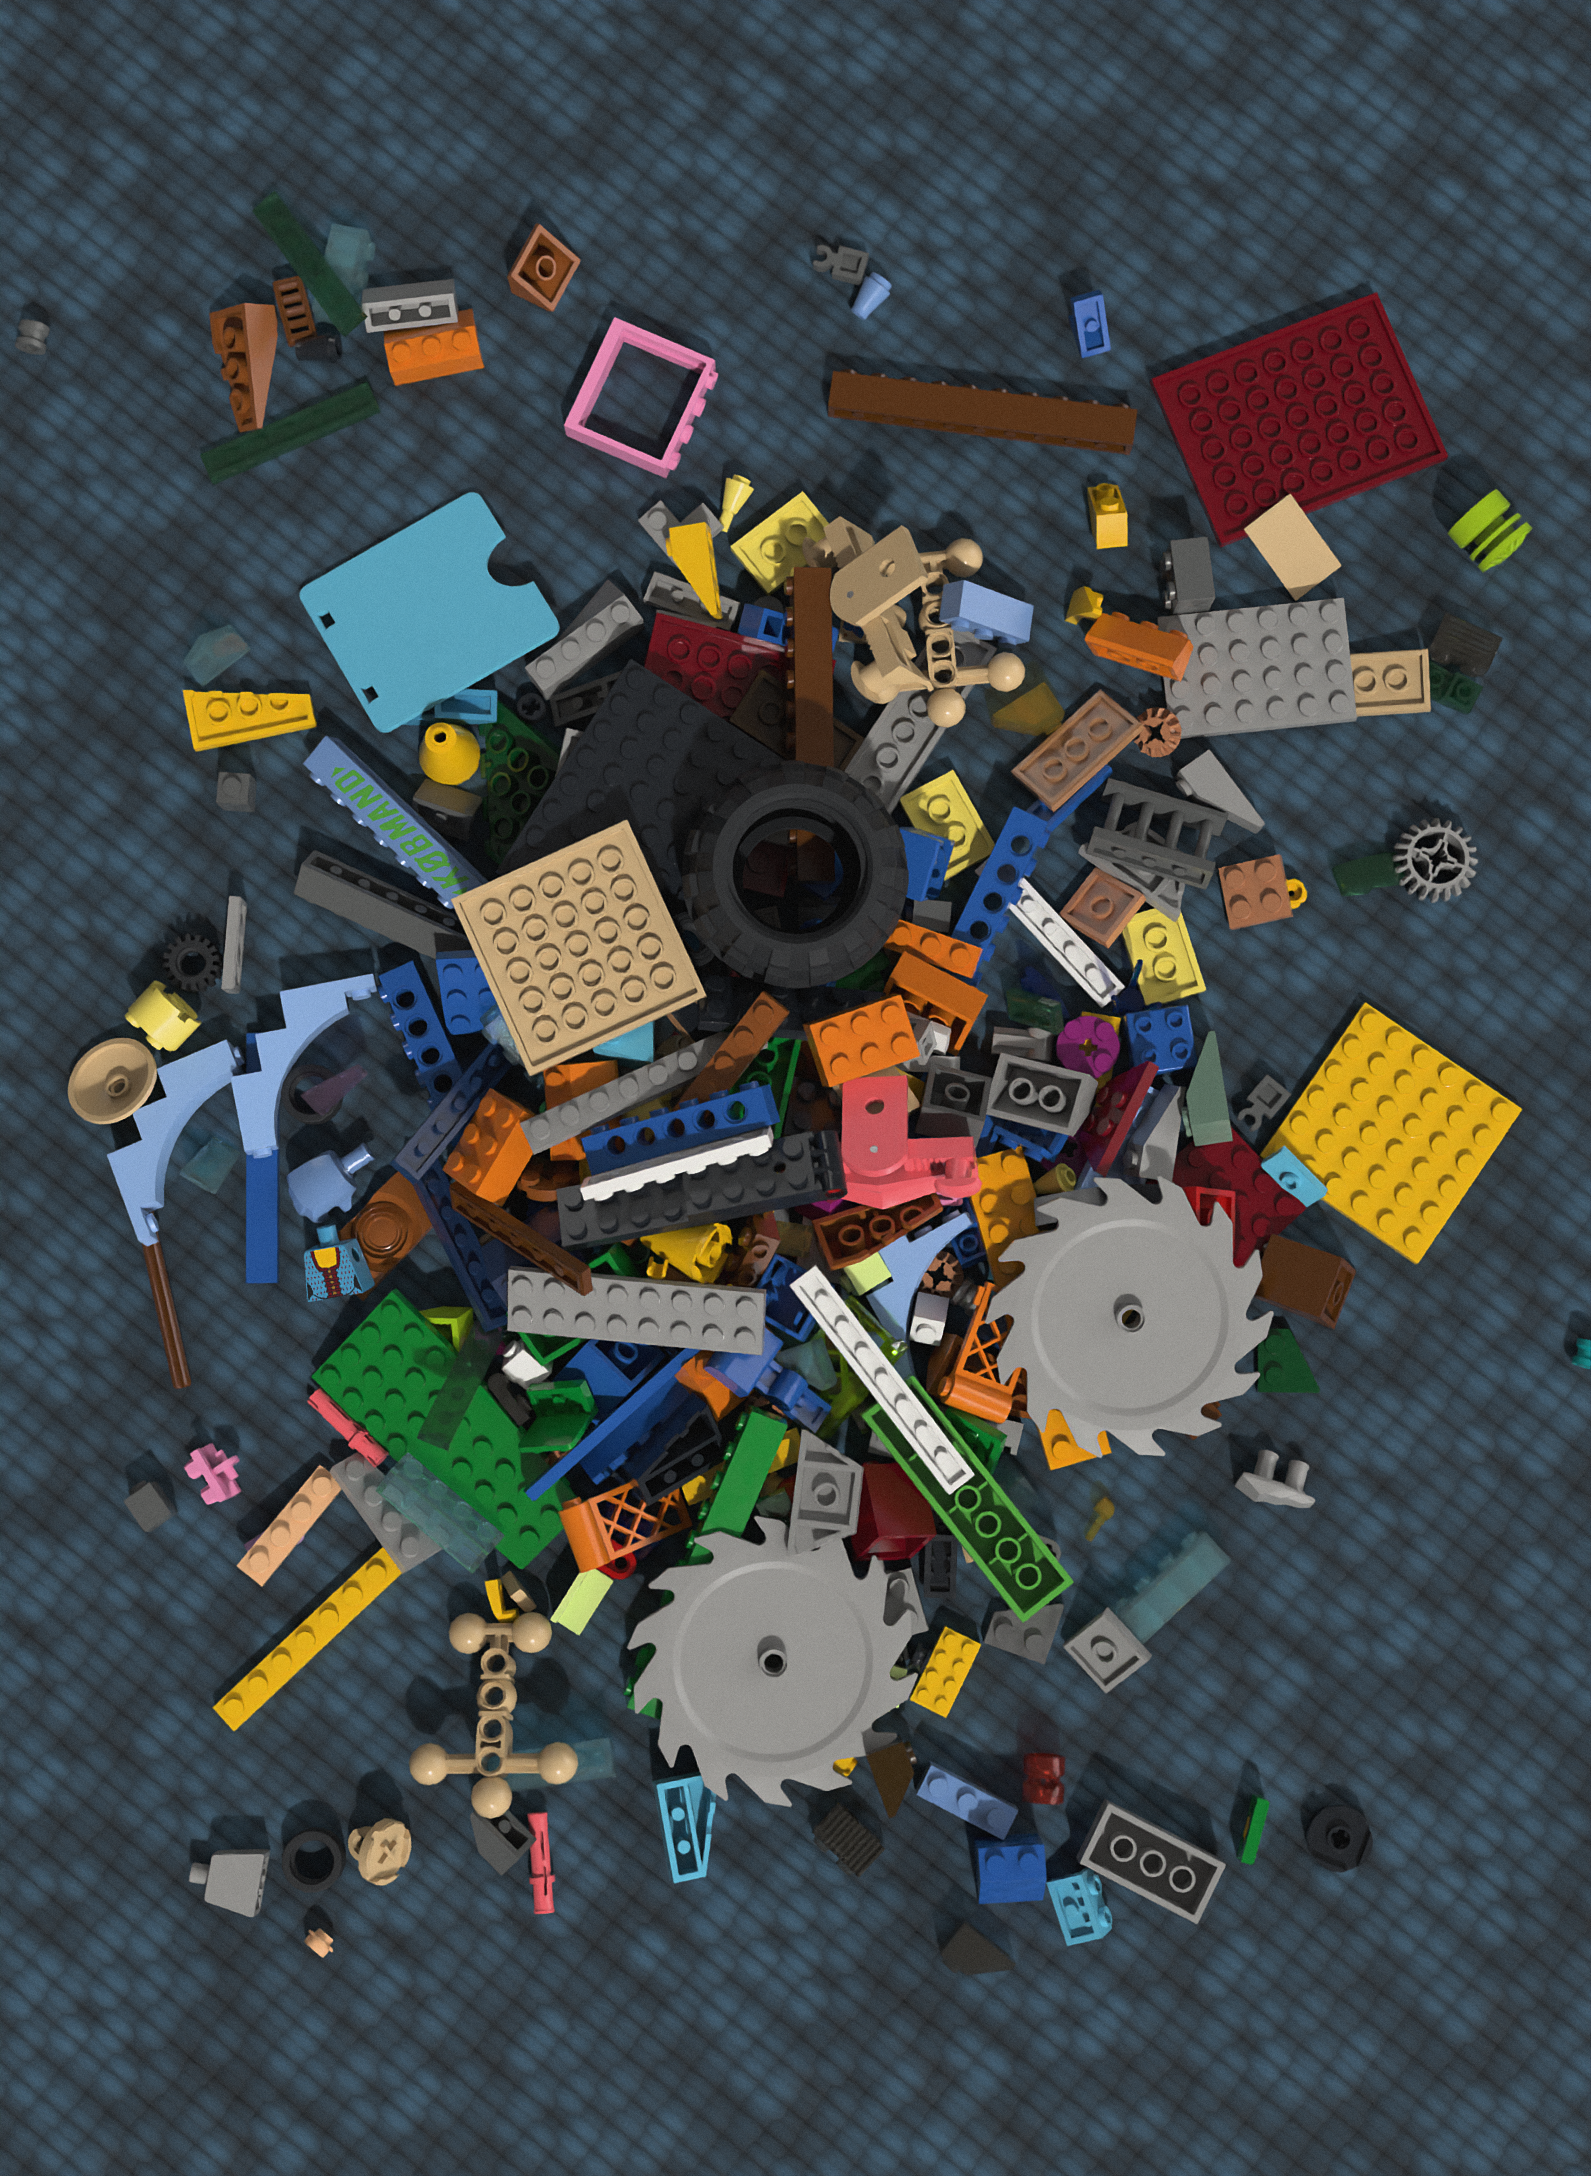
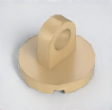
[348,1818,411,1885]

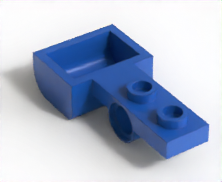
[703,1328,832,1434]

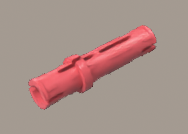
[307,1387,389,1468]
[527,1812,555,1914]

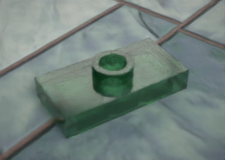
[1006,987,1064,1035]

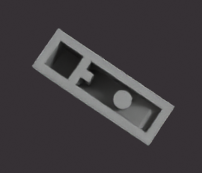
[1175,749,1265,834]
[1123,1084,1186,1182]

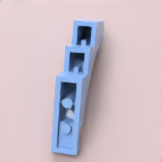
[230,974,377,1158]
[107,1039,245,1246]

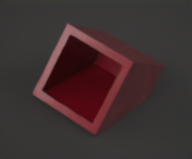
[852,1460,937,1562]

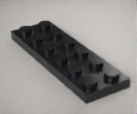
[697,973,886,1041]

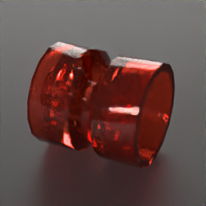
[1022,1753,1066,1804]

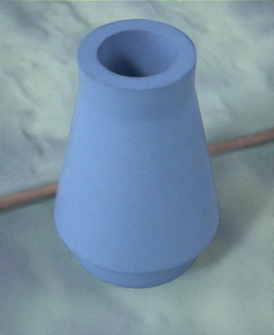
[850,272,892,320]

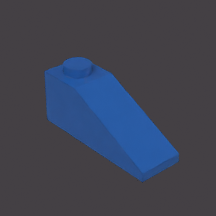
[737,603,839,656]

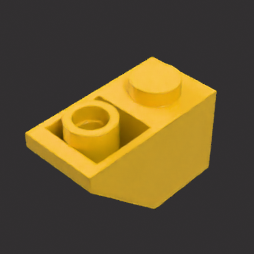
[1087,483,1128,549]

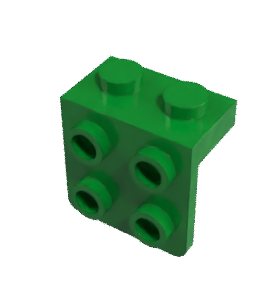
[518,1379,599,1454]

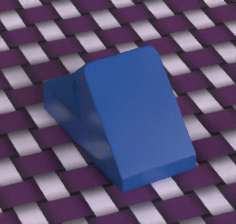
[1069,290,1111,358]

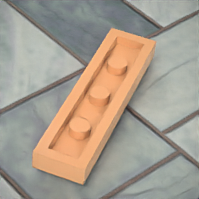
[237,1465,342,1587]

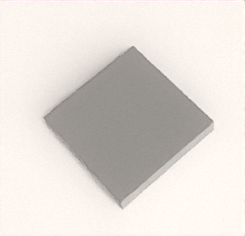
[1062,1607,1152,1693]

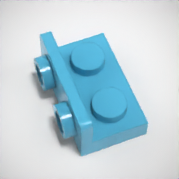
[1047,1867,1113,1946]

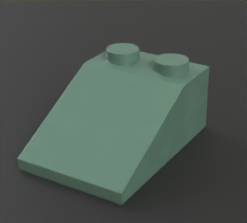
[1182,1031,1233,1147]

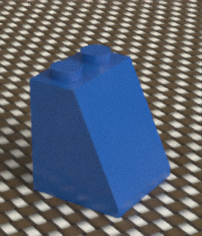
[552,1339,666,1425]
[974,1833,1047,1904]

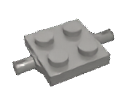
[879,1560,929,1662]

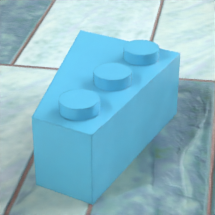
[593,1020,656,1070]
[652,1771,716,1883]

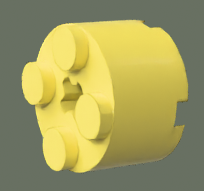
[124,980,202,1052]

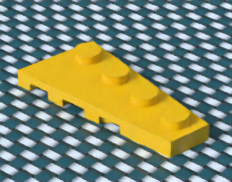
[183,690,317,752]

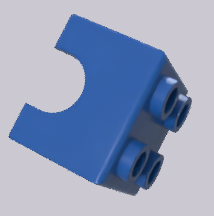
[899,827,955,902]
[1121,1005,1198,1078]
[756,1253,835,1342]

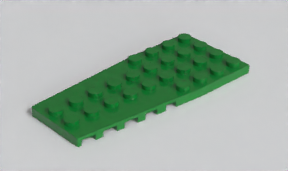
[311,1288,585,1570]

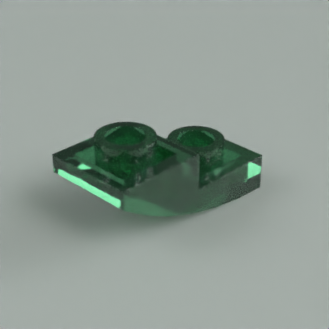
[1429,660,1483,715]
[1332,852,1405,897]

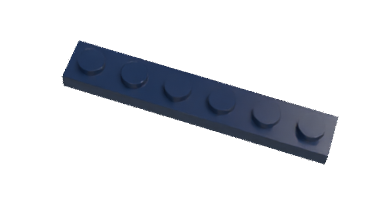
[389,1030,520,1185]
[412,1158,508,1332]

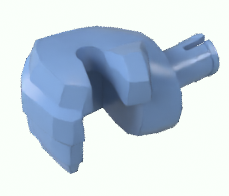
[286,1143,375,1223]

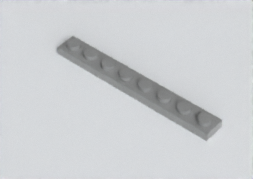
[520,1032,768,1155]

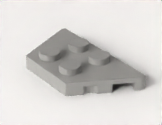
[1078,821,1185,922]
[787,1430,864,1557]

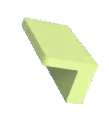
[550,1568,614,1635]

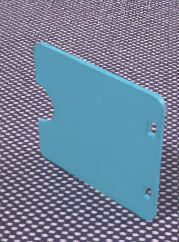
[300,492,560,733]

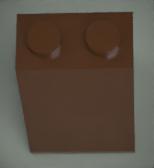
[1254,1234,1356,1329]

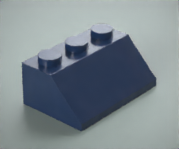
[481,1201,594,1308]

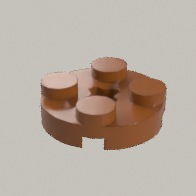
[516,1156,580,1202]

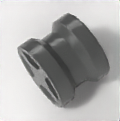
[15,320,50,355]

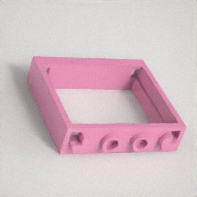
[564,317,718,478]

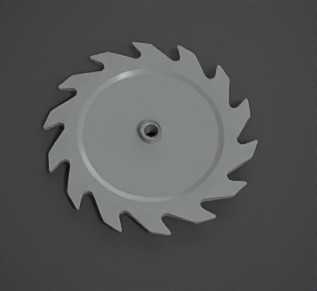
[984,1175,1274,1458]
[627,1515,918,1807]

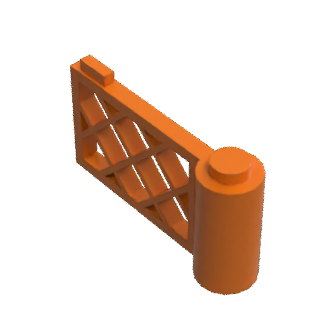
[938,1281,1022,1424]
[558,1482,693,1573]

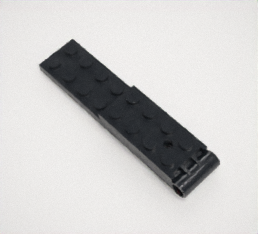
[556,1130,848,1252]

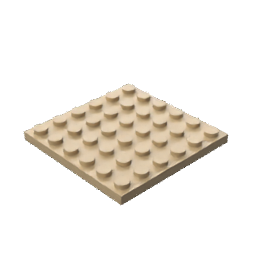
[451,820,707,1076]

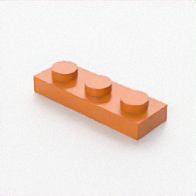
[883,919,983,979]

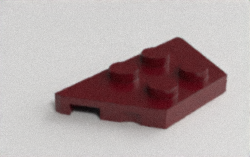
[1079,1061,1159,1177]

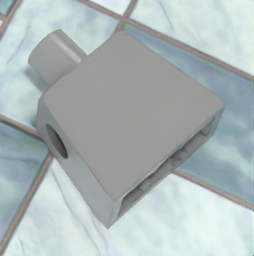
[189,1849,270,1917]

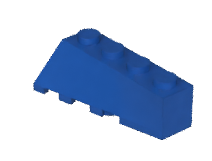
[579,1376,690,1485]

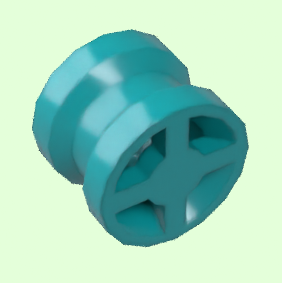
[1571,1338,1591,1369]

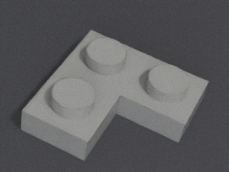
[638,500,724,568]

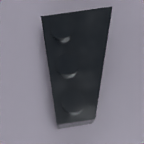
[622,1392,726,1506]

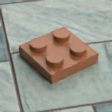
[1218,854,1293,930]
[1058,867,1146,948]

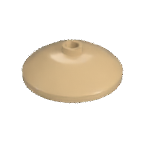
[68,1038,157,1124]

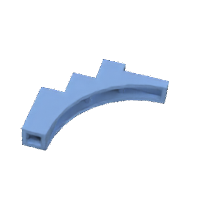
[866,1210,974,1382]

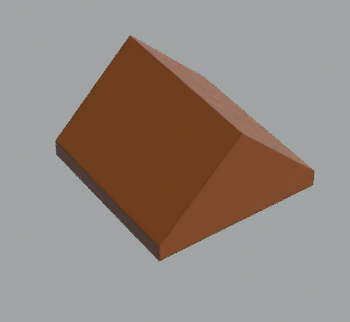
[507,224,581,312]

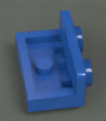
[992,1120,1069,1163]

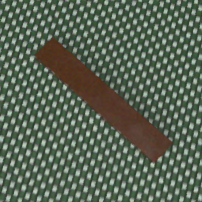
[449,1181,593,1297]

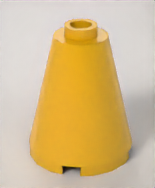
[419,723,480,785]
[641,1222,732,1284]

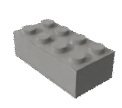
[1076,1799,1226,1924]

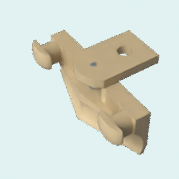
[802,516,934,702]

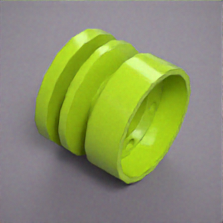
[1447,489,1532,573]

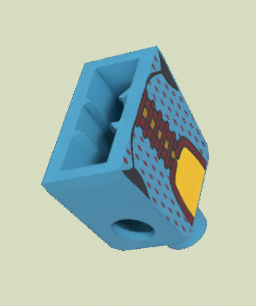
[304,1224,375,1302]

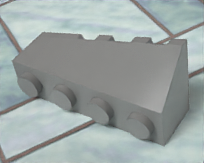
[525,580,645,701]

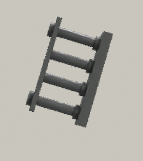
[1086,778,1228,890]

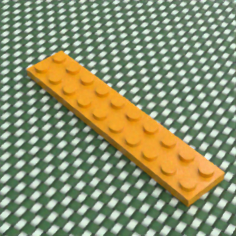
[969,1146,1112,1471]

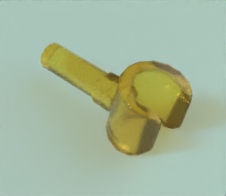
[1085,1497,1115,1542]

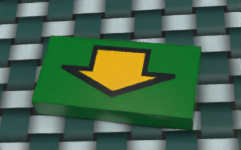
[1236,1794,1270,1865]

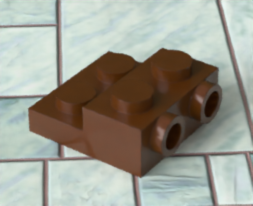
[725,1211,781,1288]

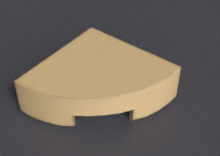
[501,1571,537,1613]

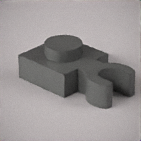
[813,245,869,286]
[1236,1074,1291,1132]

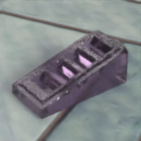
[300,1064,368,1116]

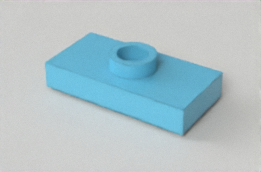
[1260,1145,1328,1208]

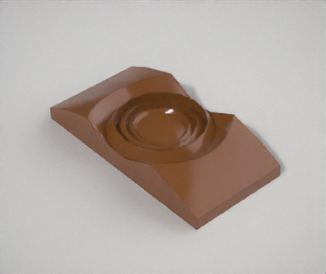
[337,1172,433,1301]

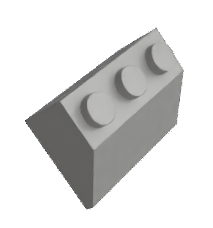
[986,1053,1099,1137]

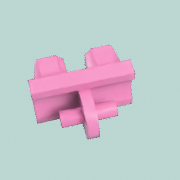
[184,1443,242,1505]

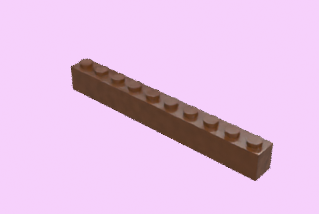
[828,369,1137,455]
[784,567,835,884]

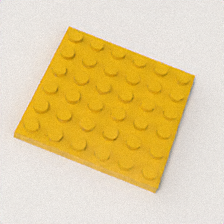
[1259,1002,1522,1264]

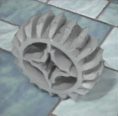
[1392,818,1478,903]

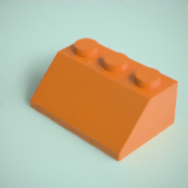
[383,309,484,386]
[1084,612,1194,682]
[543,1060,624,1161]
[674,1324,786,1424]

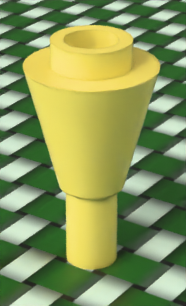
[719,474,754,533]
[1033,1163,1076,1195]

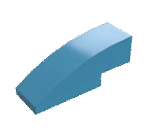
[403,689,497,726]

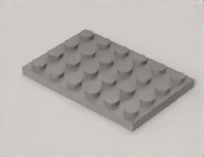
[1157,598,1357,739]

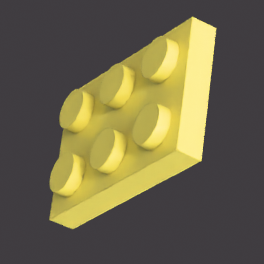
[730,491,829,596]
[899,770,995,881]
[1121,908,1206,1010]

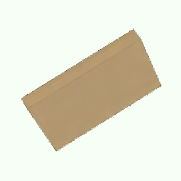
[1350,649,1431,717]

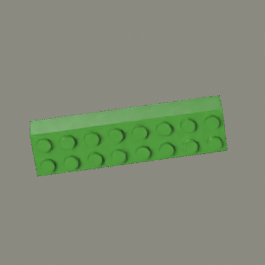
[860,1374,1074,1623]

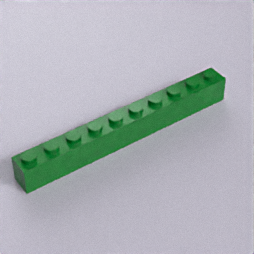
[623,1404,788,1720]

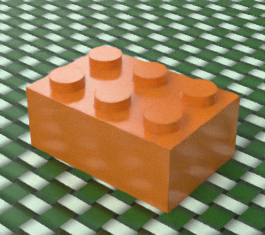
[883,951,988,1056]
[803,993,921,1087]
[442,1088,537,1207]

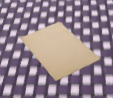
[1244,494,1342,601]

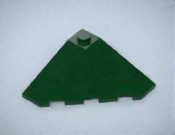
[479,699,561,865]

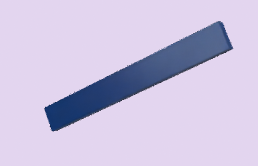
[246,1033,280,1284]
[523,1348,701,1501]

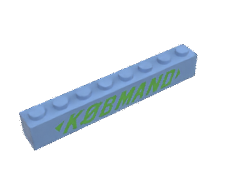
[303,735,489,920]

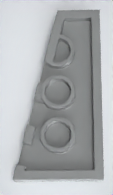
[330,1452,456,1574]

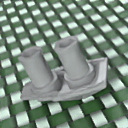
[1235,1450,1315,1508]

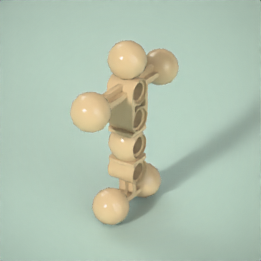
[872,538,1025,728]
[409,1612,578,1818]

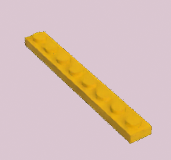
[212,1547,402,1731]

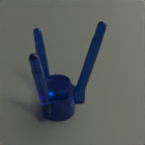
[1111,959,1162,1016]

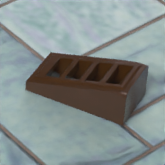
[272,276,318,347]

